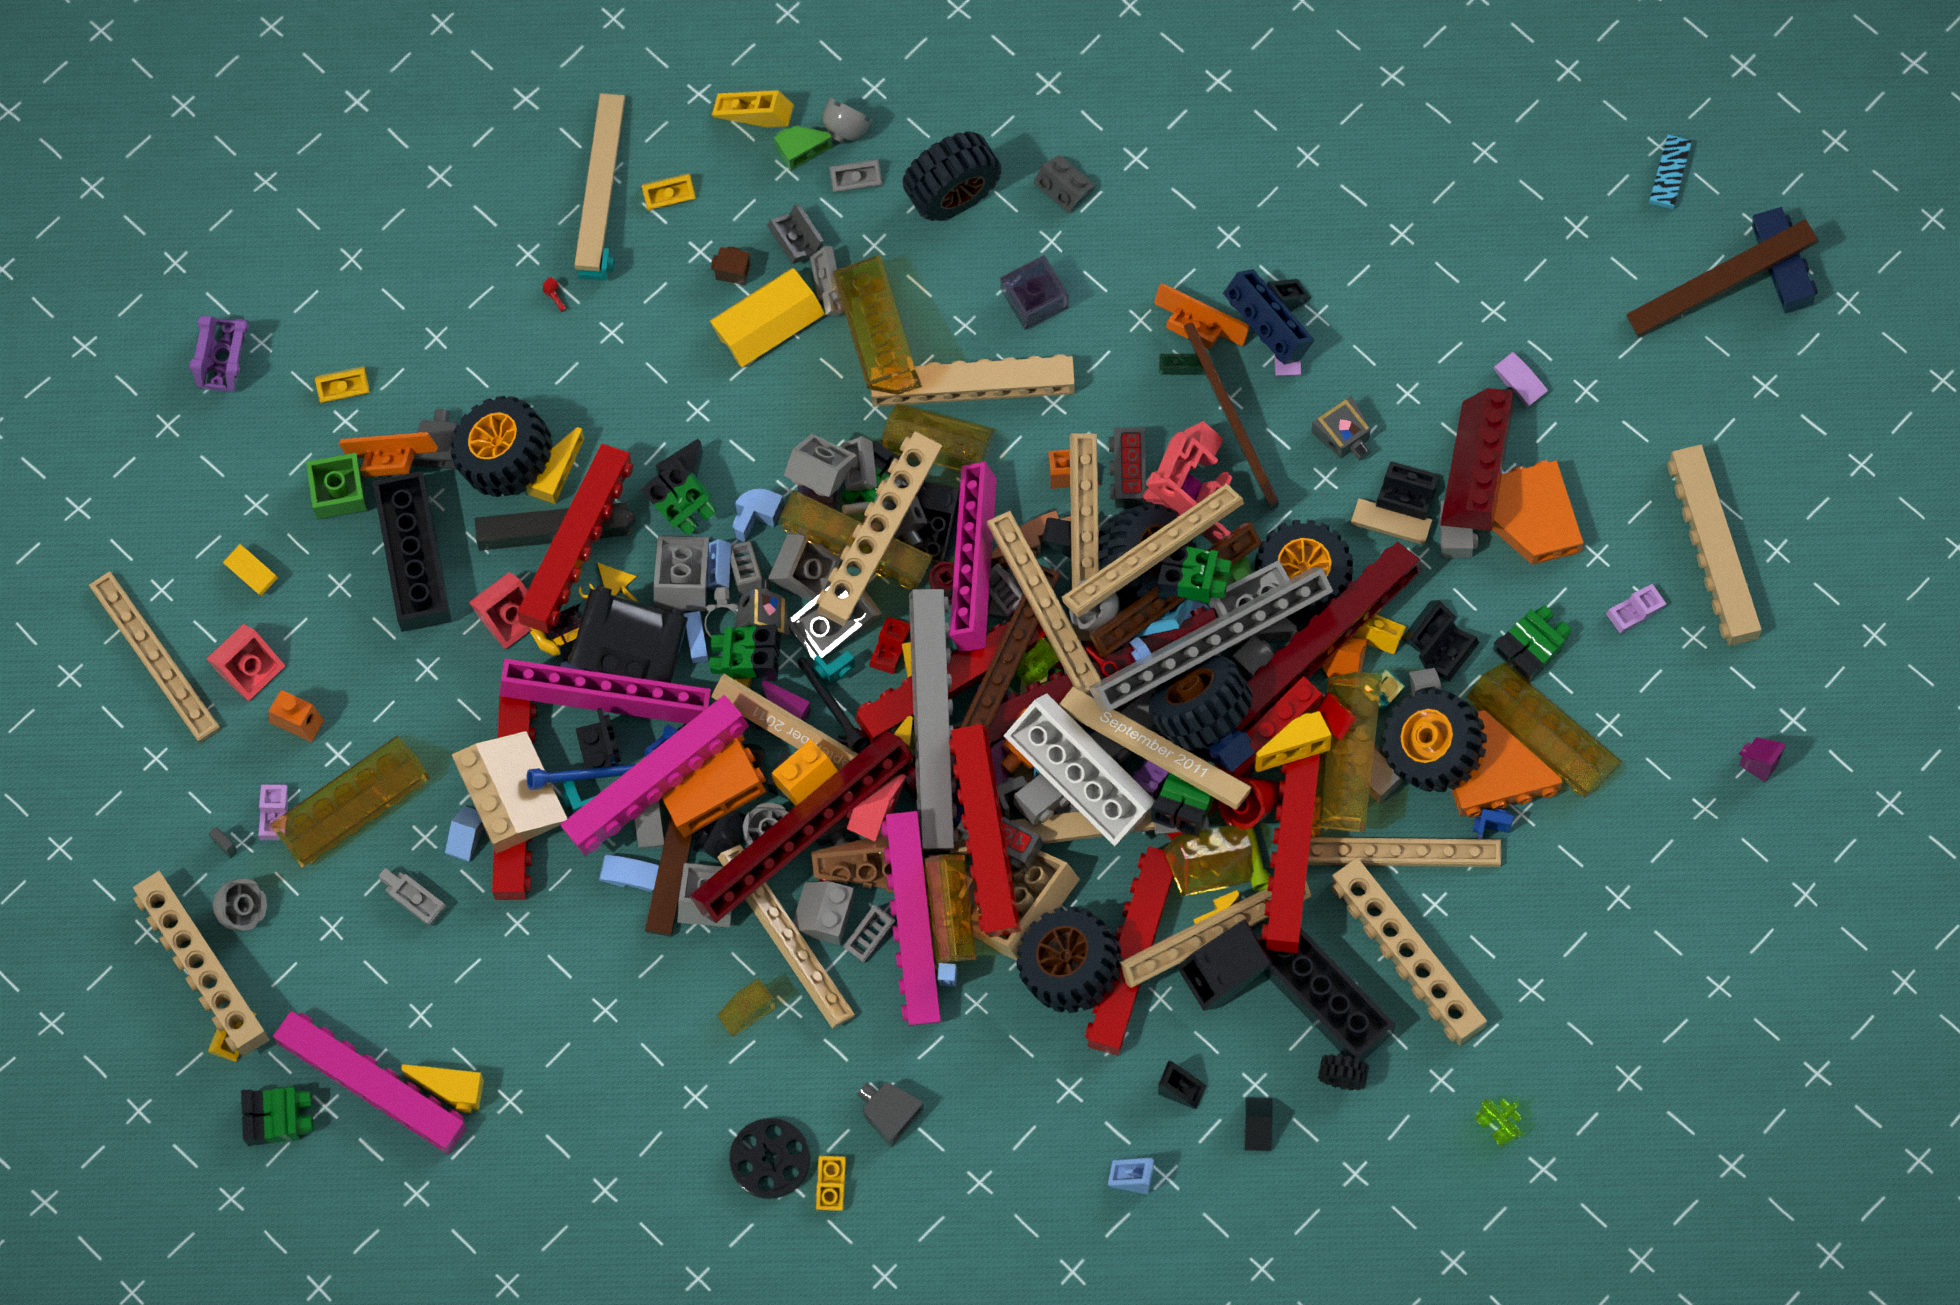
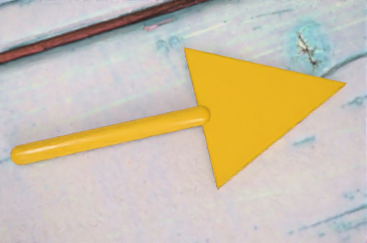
[598,563,639,602]

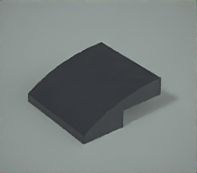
[1376,461,1439,520]

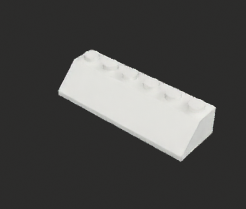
[1004,694,1155,846]

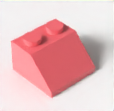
[469,572,531,649]
[207,624,285,701]
[846,774,906,841]

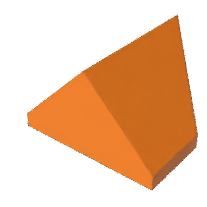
[1048,449,1101,489]
[1322,637,1368,689]

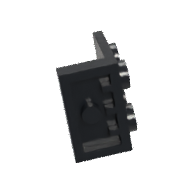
[576,708,621,769]

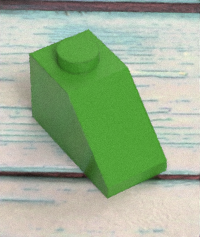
[774,126,833,171]

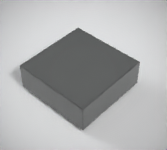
[209,827,237,858]

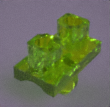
[1015,637,1060,685]
[1474,1098,1523,1146]

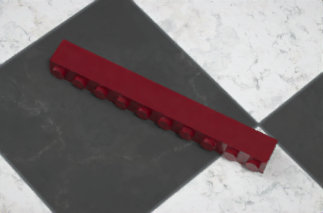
[1235,541,1422,733]
[988,606,1217,743]
[689,731,914,923]

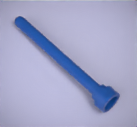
[526,764,636,790]

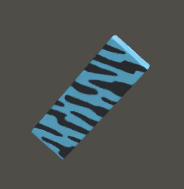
[1649,135,1692,210]

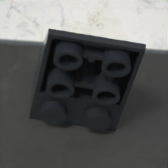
[894,480,960,563]
[1176,919,1273,1011]

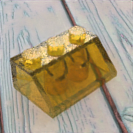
[1163,825,1252,896]

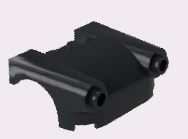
[567,585,688,683]

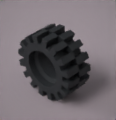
[1318,1054,1369,1090]

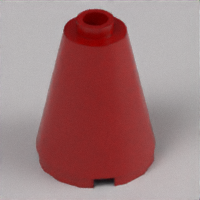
[1218,777,1283,830]

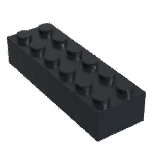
[373,471,452,632]
[1257,928,1396,1061]

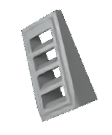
[730,541,762,596]
[989,564,1023,618]
[843,905,897,963]

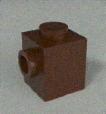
[711,246,751,285]

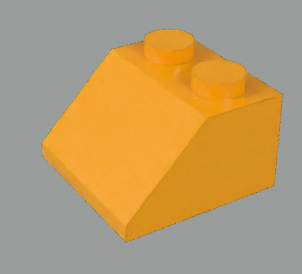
[772,739,838,806]

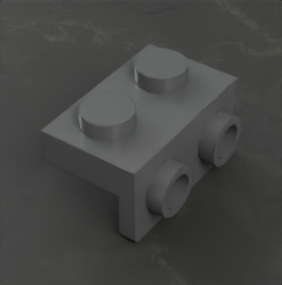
[1034,155,1096,213]
[767,204,824,264]
[997,776,1027,820]

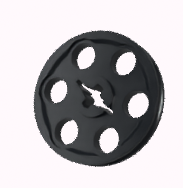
[729,1118,810,1199]

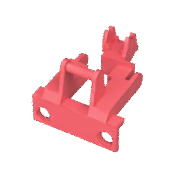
[1143,421,1232,545]

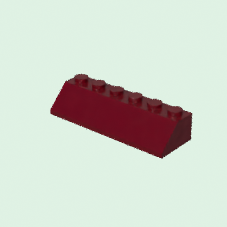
[1440,388,1513,531]

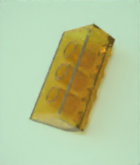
[882,404,994,471]
[924,855,976,964]

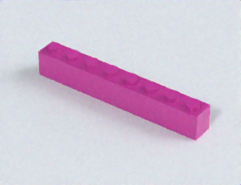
[949,462,997,652]
[499,659,711,724]
[560,694,749,856]
[881,811,941,1026]
[273,1011,467,1155]

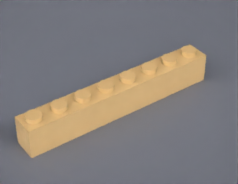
[870,354,1075,407]
[1667,444,1762,646]

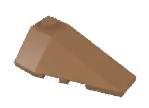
[811,834,894,893]

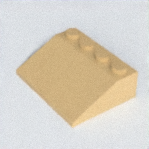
[452,731,567,854]
[958,851,1080,961]

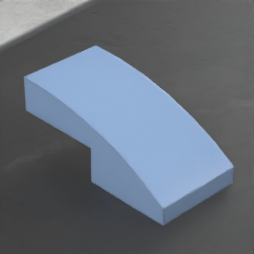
[599,855,659,892]

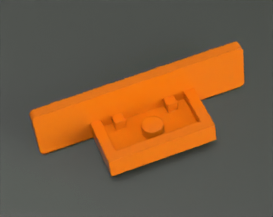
[1154,283,1250,349]
[339,432,438,477]

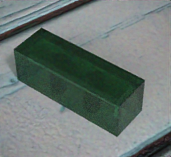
[1159,354,1205,375]

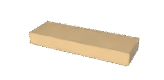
[1351,498,1432,545]

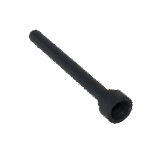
[797,657,869,752]

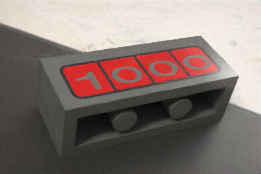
[1109,427,1146,508]
[957,817,1044,870]

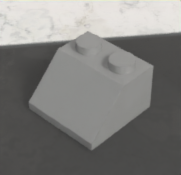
[784,434,857,497]
[768,534,841,601]
[678,863,732,927]
[793,881,855,946]

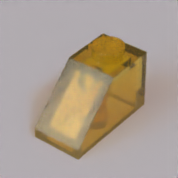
[717,978,776,1037]

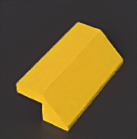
[709,268,825,367]

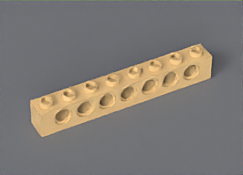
[816,431,942,627]
[1331,857,1487,1046]
[132,871,269,1057]

